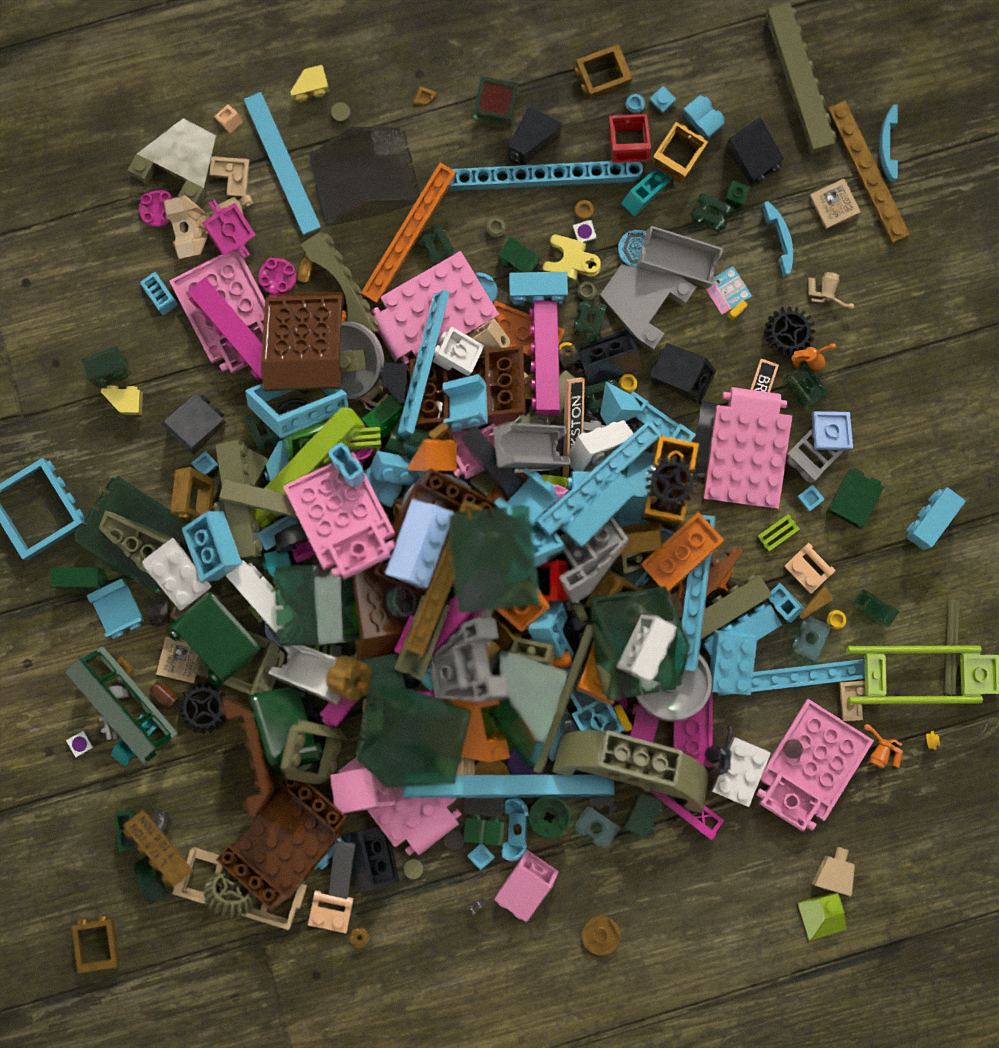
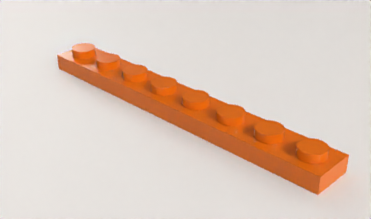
[361,163,457,303]

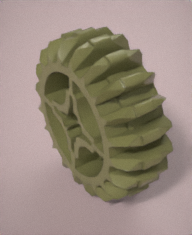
[204,869,257,919]

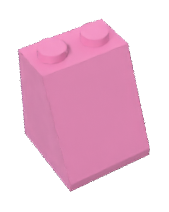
[331,766,396,814]
[494,850,559,922]

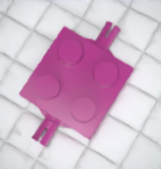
[202,199,256,259]

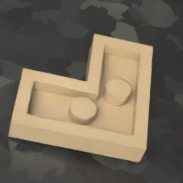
[210,156,250,198]
[839,681,867,721]

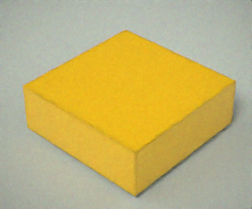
[727,300,748,321]
[614,704,632,732]

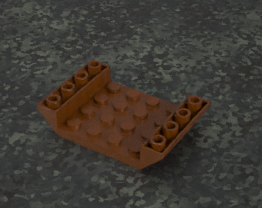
[261,291,345,391]
[374,468,497,597]
[352,565,408,659]
[221,699,277,817]
[216,776,348,910]

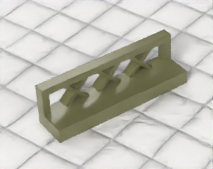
[394,595,450,680]

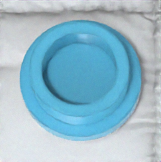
[626,94,645,113]

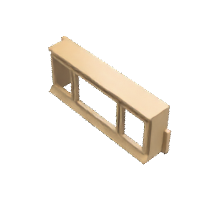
[173,847,307,930]

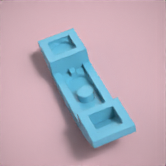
[879,105,898,183]
[762,201,793,278]
[630,391,696,442]

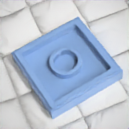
[811,411,853,451]

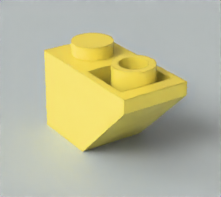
[291,65,329,102]
[101,386,143,415]

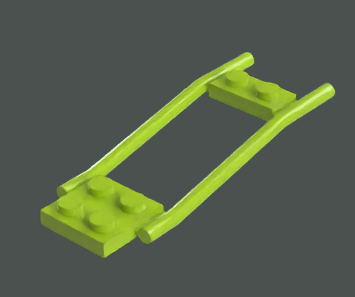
[846,645,999,705]

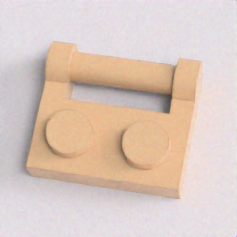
[783,543,836,594]
[308,890,354,933]

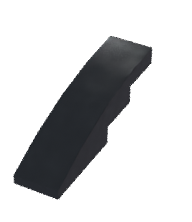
[460,425,523,498]

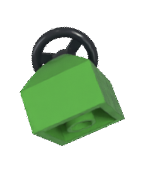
[277,398,324,460]

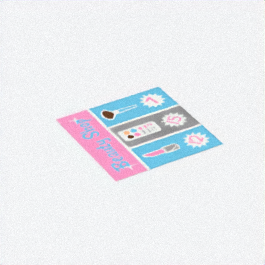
[705,266,752,314]

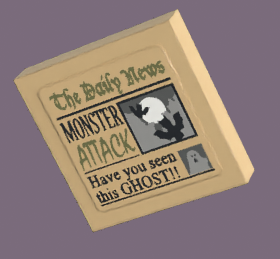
[810,179,861,229]
[156,637,198,683]

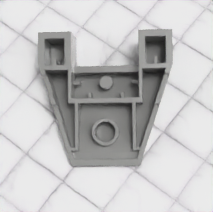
[600,264,696,353]
[547,516,629,603]
[429,618,509,701]

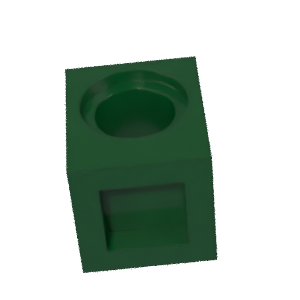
[724,180,750,210]

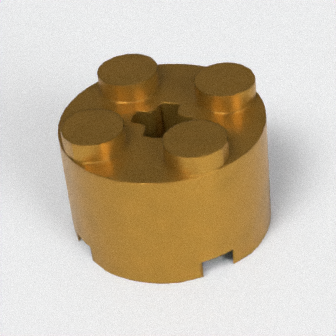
[326,656,372,701]

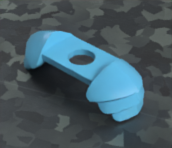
[502,798,528,861]

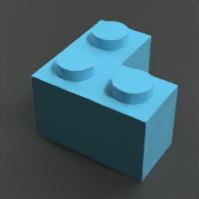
[528,602,568,658]

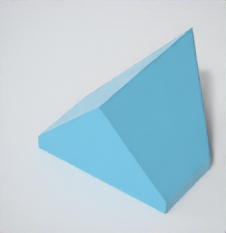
[600,382,643,426]

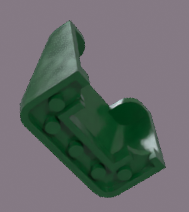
[166,593,260,687]
[250,687,322,775]

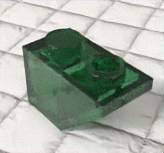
[132,856,167,904]

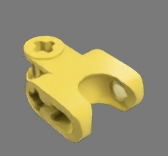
[541,235,601,281]

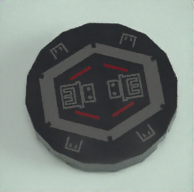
[384,583,421,620]

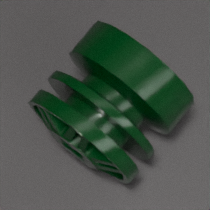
[528,796,571,839]

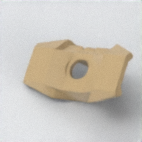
[164,195,210,259]

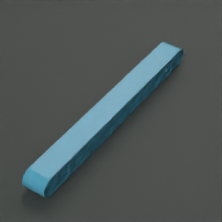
[447,161,643,191]
[403,775,615,798]

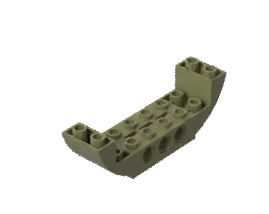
[552,730,709,813]

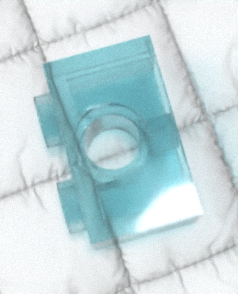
[791,617,831,662]
[574,805,620,847]

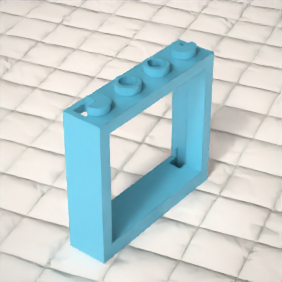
[245,384,349,438]
[0,458,86,561]

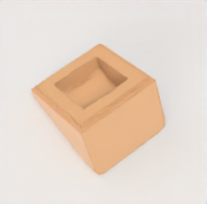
[214,105,243,133]

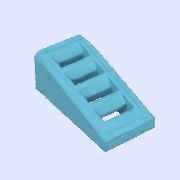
[140,272,178,315]

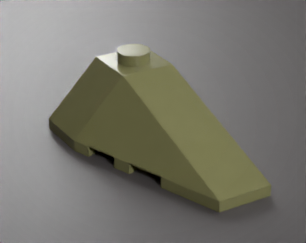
[99,510,180,574]

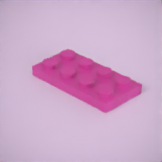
[673,691,713,767]

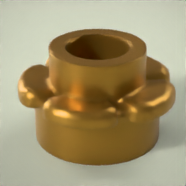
[350,928,369,948]

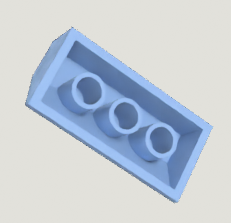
[385,500,454,588]

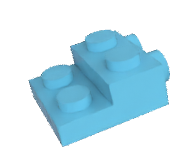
[510,523,564,569]

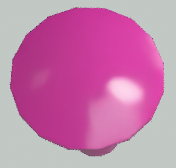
[139,190,173,227]
[258,258,296,294]

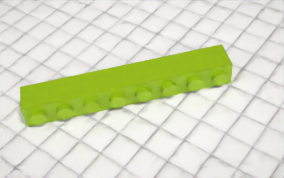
[255,407,365,530]

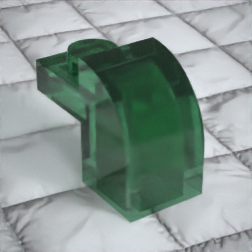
[852,589,899,628]

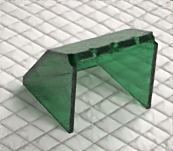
[74,476,189,594]
[449,505,540,613]
[273,562,361,647]
[590,586,691,701]
[491,651,568,768]
[355,685,471,788]

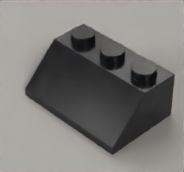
[575,330,643,386]
[379,363,410,408]
[344,826,400,892]

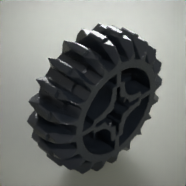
[764,306,816,358]
[645,456,698,509]
[177,681,227,734]

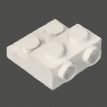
[433,326,484,377]

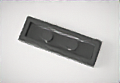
[329,840,356,898]

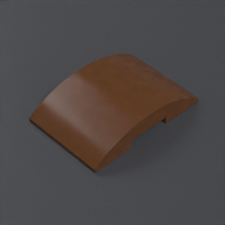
[410,345,525,431]

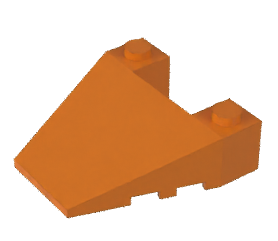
[419,699,510,762]

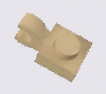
[218,194,254,215]

